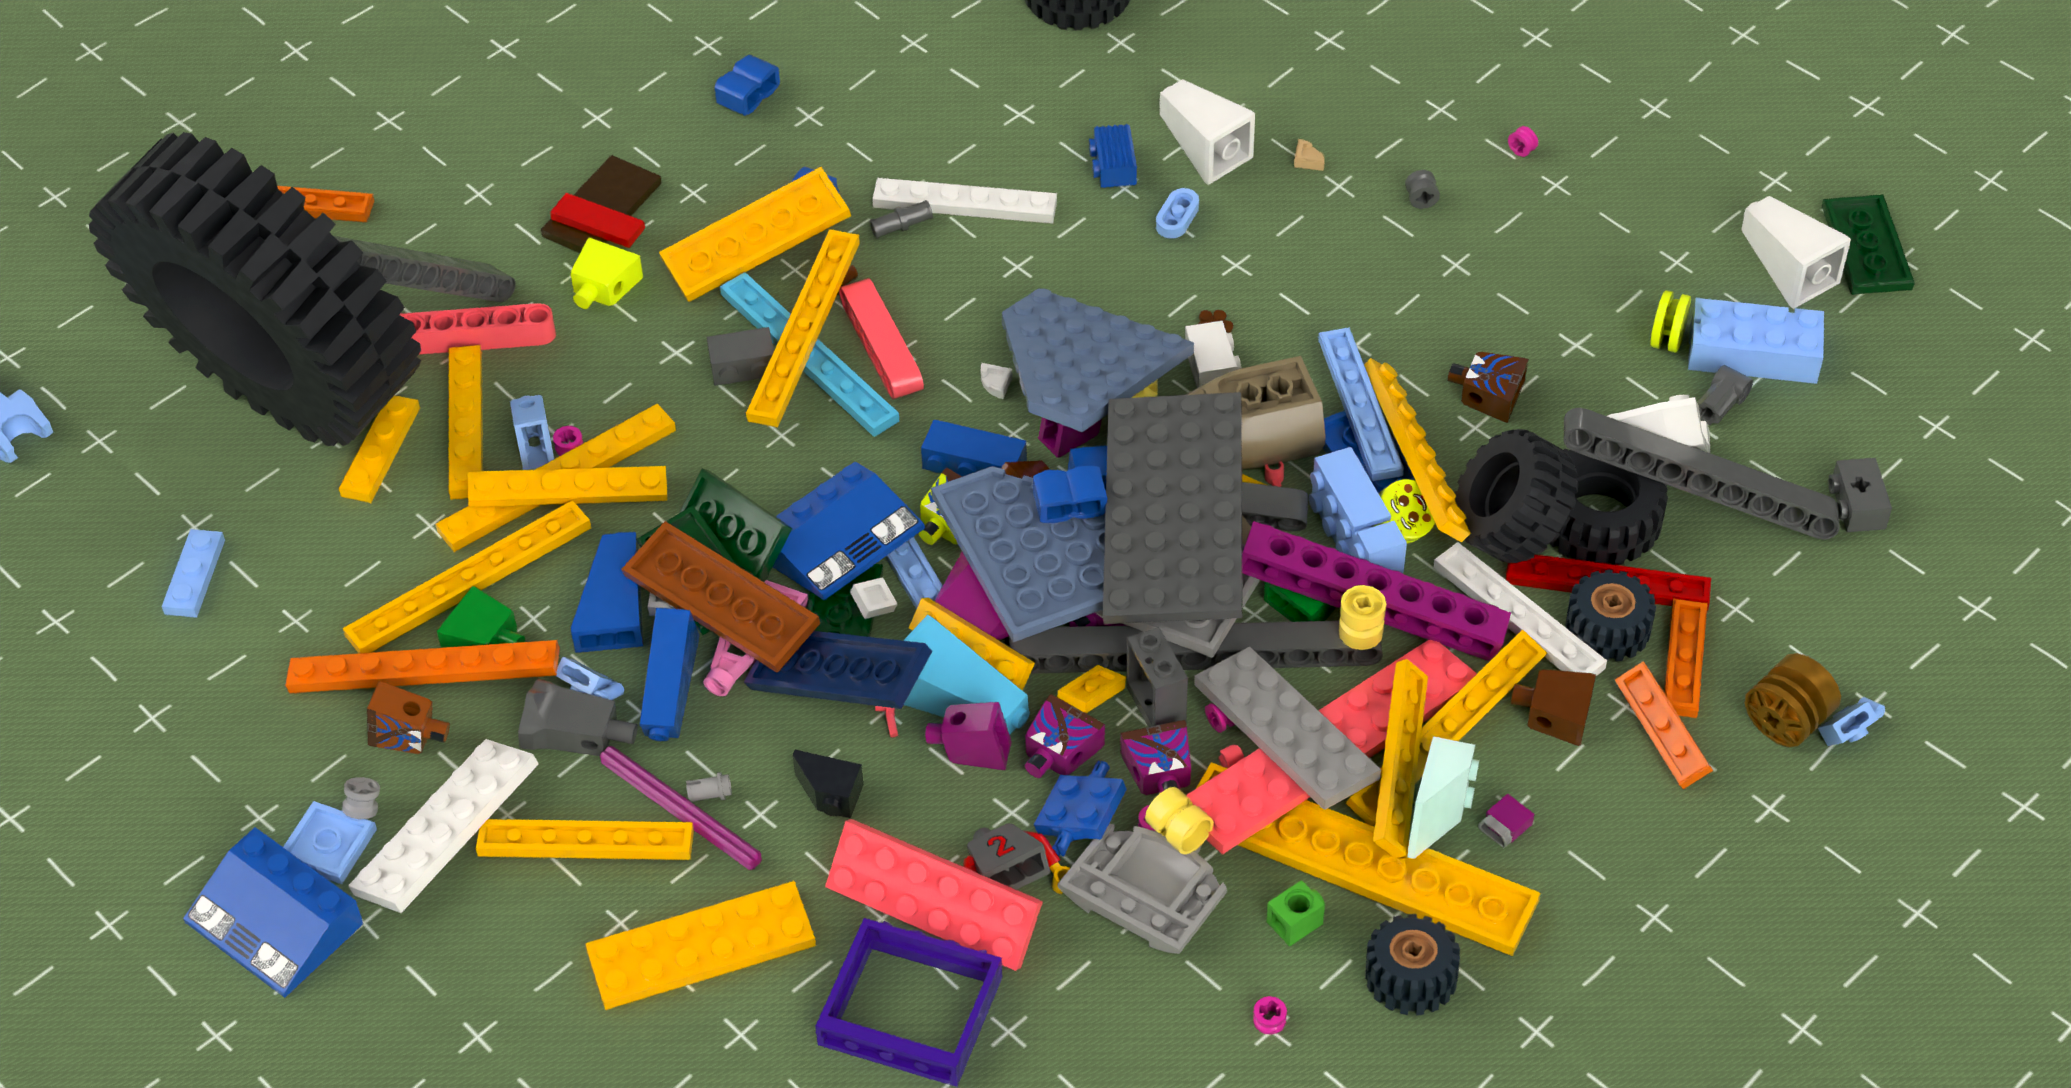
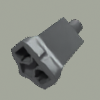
[518,679,638,756]

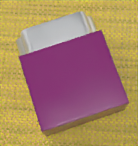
[1478,793,1535,848]

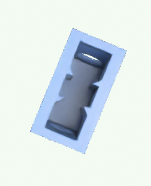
[510,395,554,470]

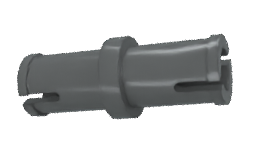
[869,200,933,239]

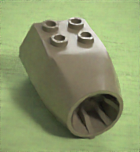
[1186,356,1326,469]

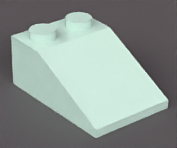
[1407,736,1480,859]

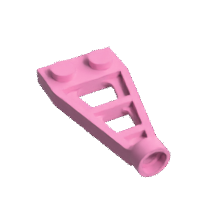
[704,580,808,696]

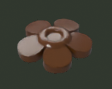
[1198,309,1233,333]

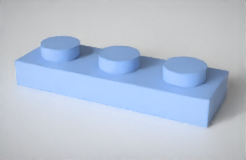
[162,529,225,618]

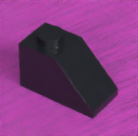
[793,750,864,818]

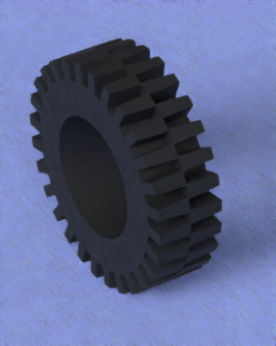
[89,132,421,446]

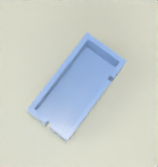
[1688,298,1824,384]
[1309,447,1407,574]

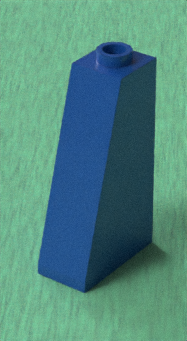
[571,532,643,653]
[640,608,700,741]

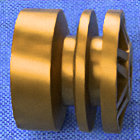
[1745,653,1841,747]

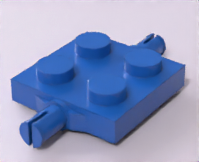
[1034,761,1127,857]

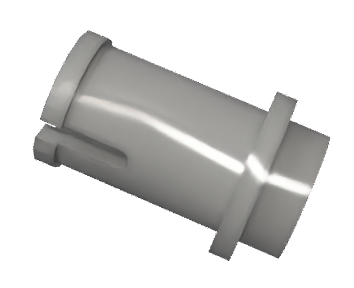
[686,772,732,803]

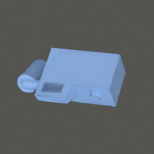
[556,657,624,700]
[1818,697,1885,746]

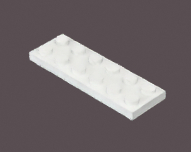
[348,739,539,913]

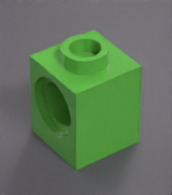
[1266,880,1325,947]

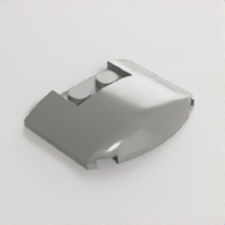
[1058,824,1227,954]

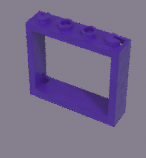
[815,918,1003,1087]

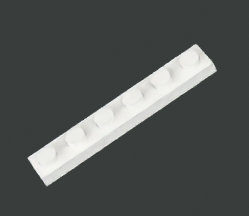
[872,178,1057,223]
[1433,542,1607,676]

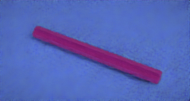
[600,746,762,870]

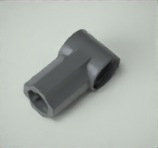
[1697,365,1754,425]

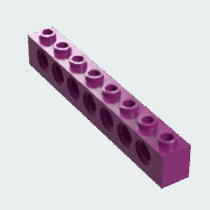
[1242,521,1511,661]

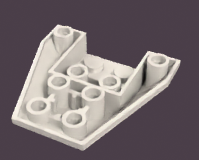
[1607,395,1710,453]

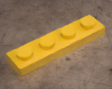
[339,395,420,503]
[909,598,1035,691]

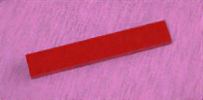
[1506,554,1712,611]

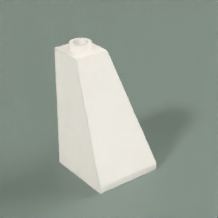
[1160,79,1255,185]
[1741,196,1851,309]

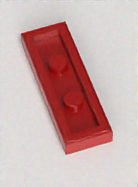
[550,193,645,248]

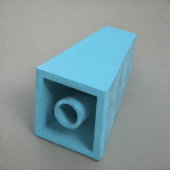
[903,615,1030,735]

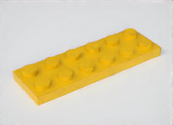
[659,167,851,302]
[585,881,816,1010]

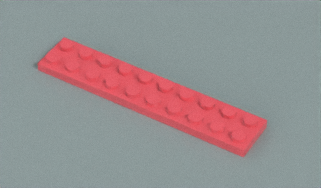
[1186,640,1477,855]

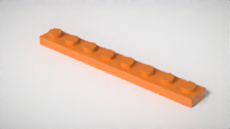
[285,640,560,693]

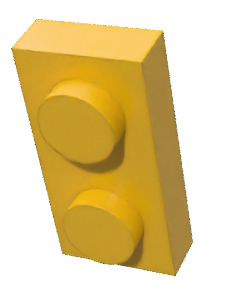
[1057,665,1126,713]

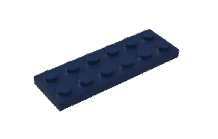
[744,631,932,709]

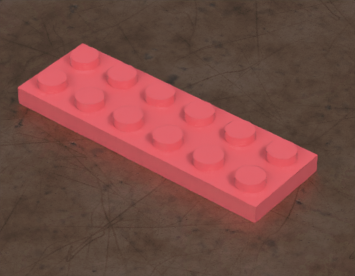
[825,819,1043,971]

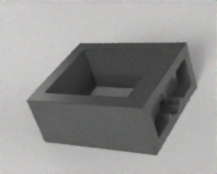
[1127,627,1188,727]

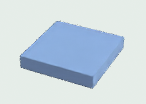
[283,801,377,884]

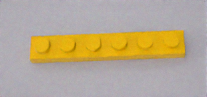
[449,345,483,500]
[467,466,667,507]
[1373,659,1428,858]
[476,819,694,860]

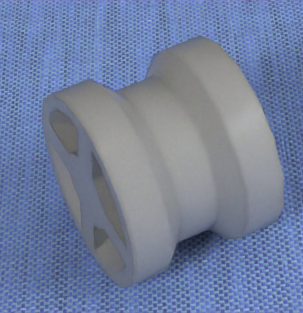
[342,777,380,819]

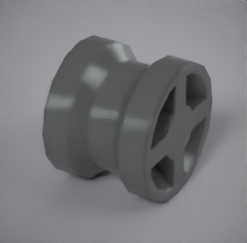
[1405,170,1440,209]

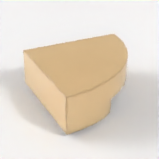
[1294,139,1325,171]

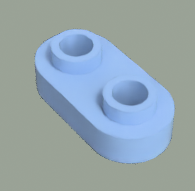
[1156,188,1199,238]

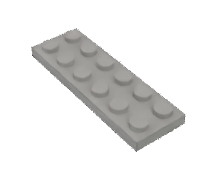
[1194,646,1381,810]

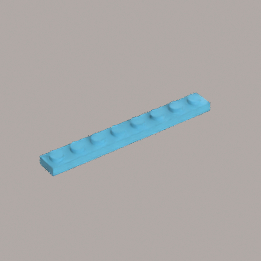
[720,272,899,437]

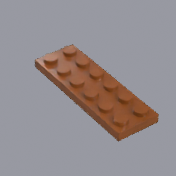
[622,521,821,673]

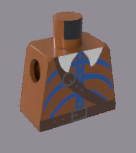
[367,681,450,754]

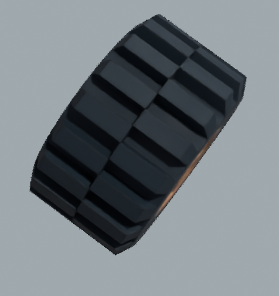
[1565,570,1656,662]
[1365,914,1460,1015]

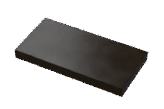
[541,155,662,253]

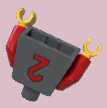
[963,824,1070,894]

